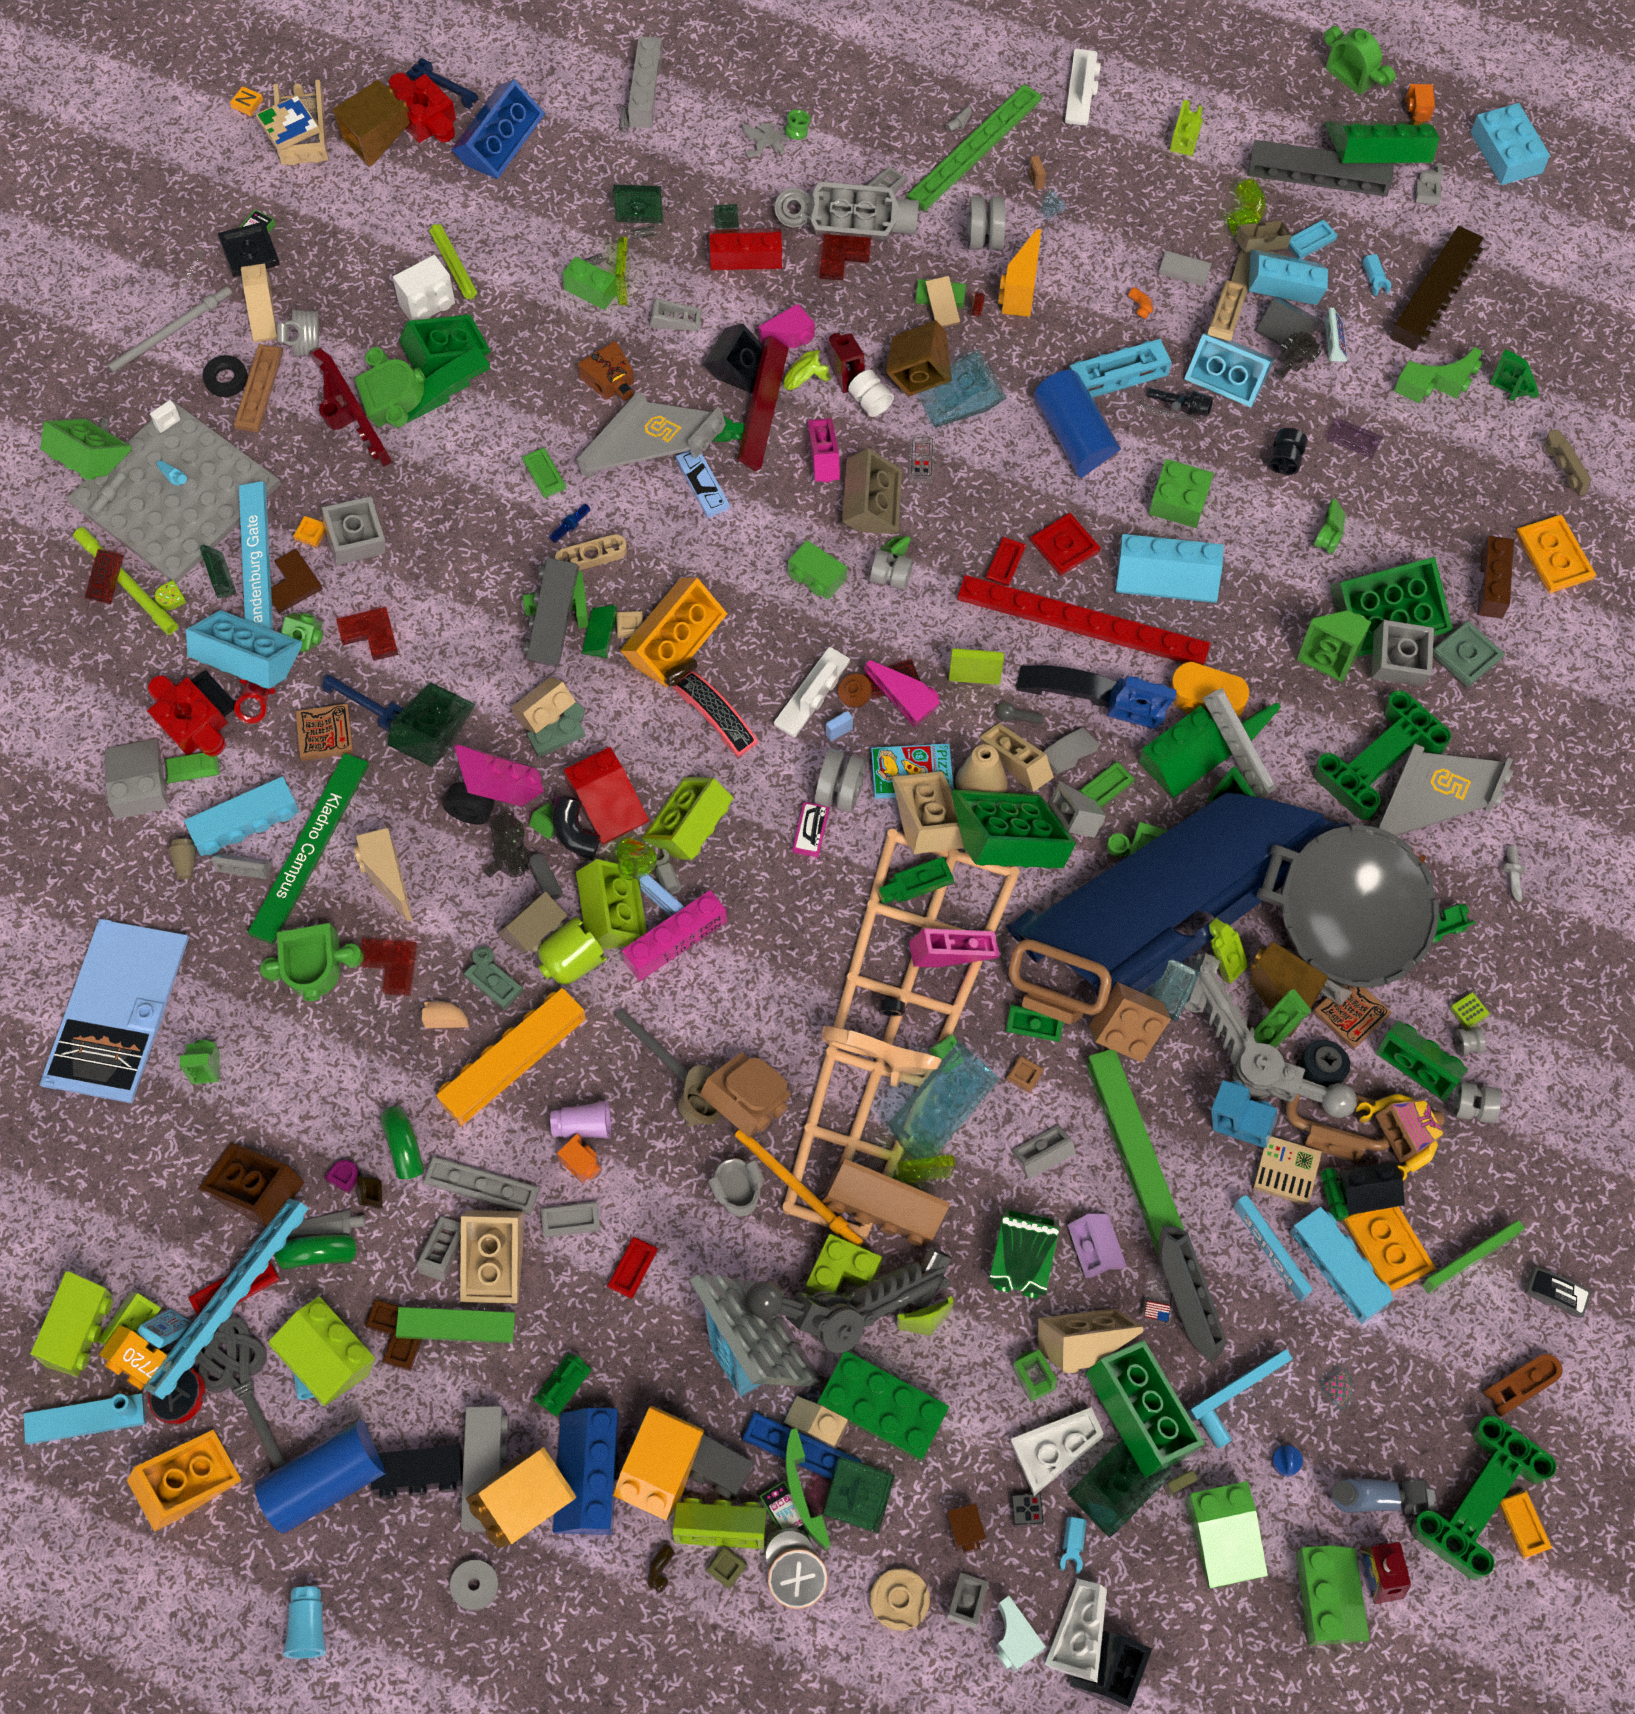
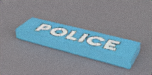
[1234,1195,1312,1302]

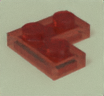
[820,234,871,280]
[336,607,399,661]
[360,939,418,996]

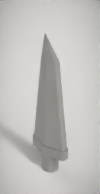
[288,1210,366,1237]

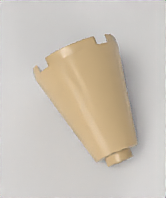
[955,744,1007,793]

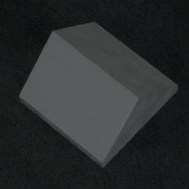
[1256,298,1322,355]

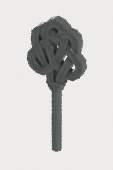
[196,1317,285,1469]

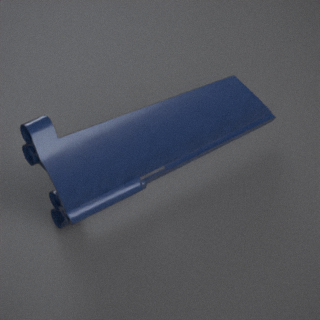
[1006,793,1350,996]

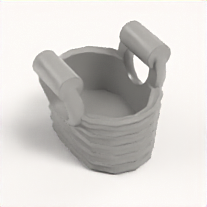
[277,309,319,357]
[708,1158,765,1217]

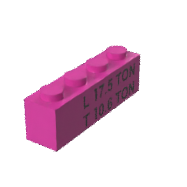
[622,890,727,982]

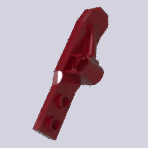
[310,348,392,467]

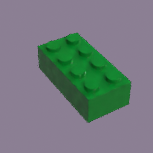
[1085,1340,1205,1478]
[818,1351,950,1463]

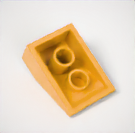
[998,229,1041,317]
[613,1406,704,1521]
[127,1430,241,1532]

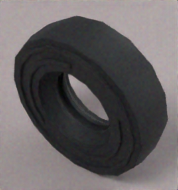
[203,355,248,397]

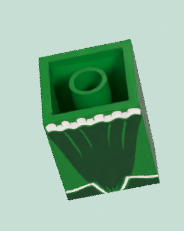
[989,1208,1060,1298]

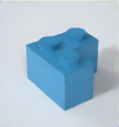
[1211,1080,1277,1148]

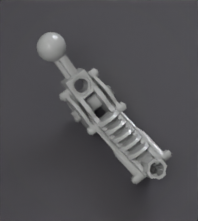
[1180,954,1357,1118]

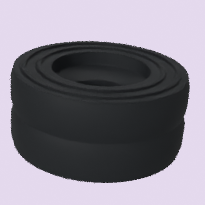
[443,782,495,825]

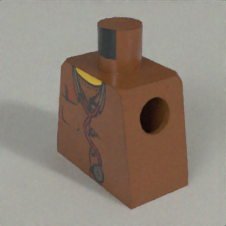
[577,341,634,401]

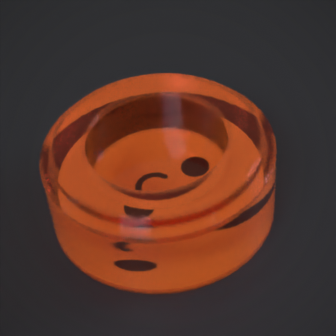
[971,291,985,317]

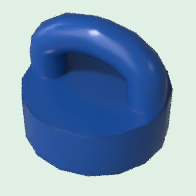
[1272,1445,1303,1477]

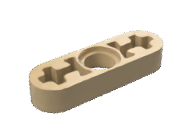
[555,534,627,570]

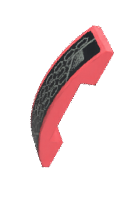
[672,671,758,758]

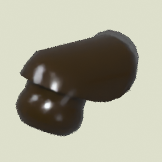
[664,658,698,686]
[647,1545,675,1593]

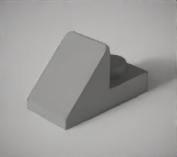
[947,1572,989,1629]

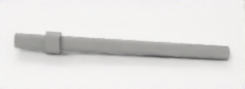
[107,286,233,373]

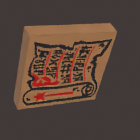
[295,704,354,761]
[1313,985,1392,1050]

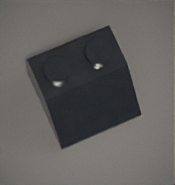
[703,323,764,393]

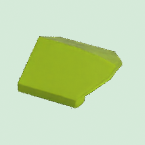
[896,1296,954,1336]

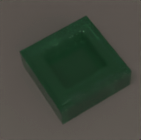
[714,204,739,229]

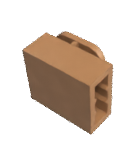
[700,1052,791,1138]

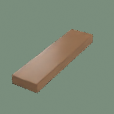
[234,344,283,432]

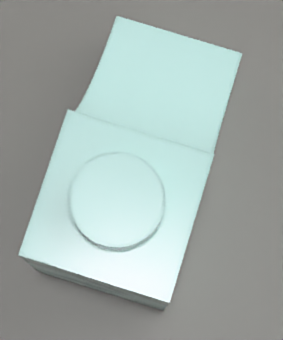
[996,1596,1046,1673]

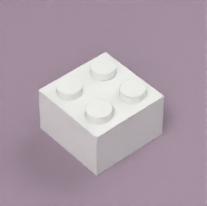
[393,255,455,321]

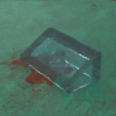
[1152,959,1200,1022]

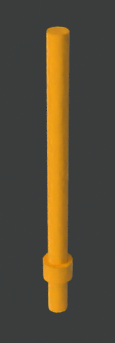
[735,1130,863,1247]

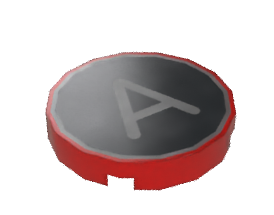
[149,1368,206,1424]

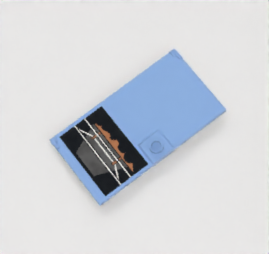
[39,919,189,1103]

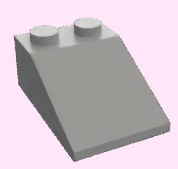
[105,738,169,819]

